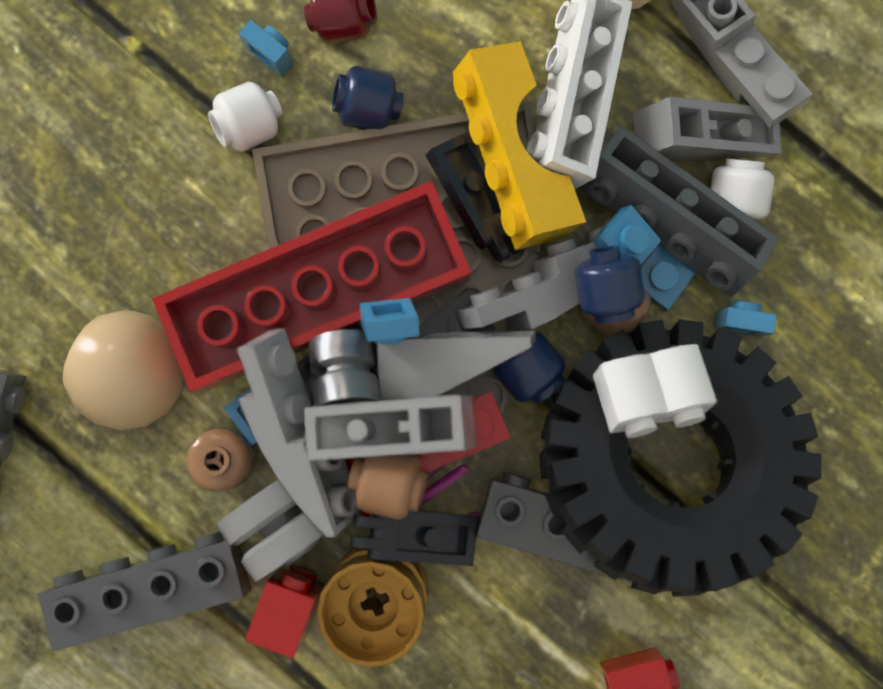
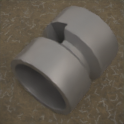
[309,330,380,407]

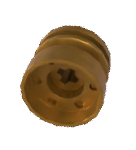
[317,548,429,667]

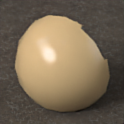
[63,310,184,431]

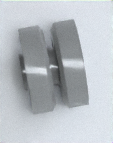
[216,479,324,582]

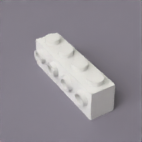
[526,0,632,189]

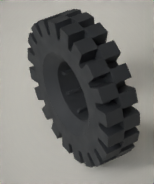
[539,319,821,597]

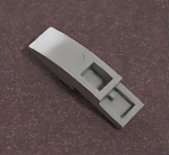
[670,0,813,129]
[456,225,605,331]
[237,328,362,537]

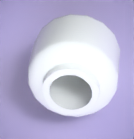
[208,81,283,152]
[710,158,775,220]

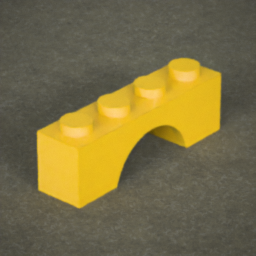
[452,41,586,250]

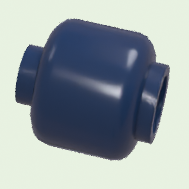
[332,66,404,130]
[575,245,645,323]
[493,331,565,405]

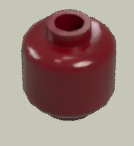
[304,0,377,45]

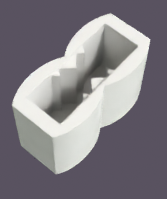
[593,344,717,438]

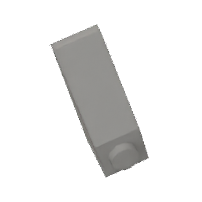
[633,97,782,161]
[377,330,536,400]
[304,395,476,461]

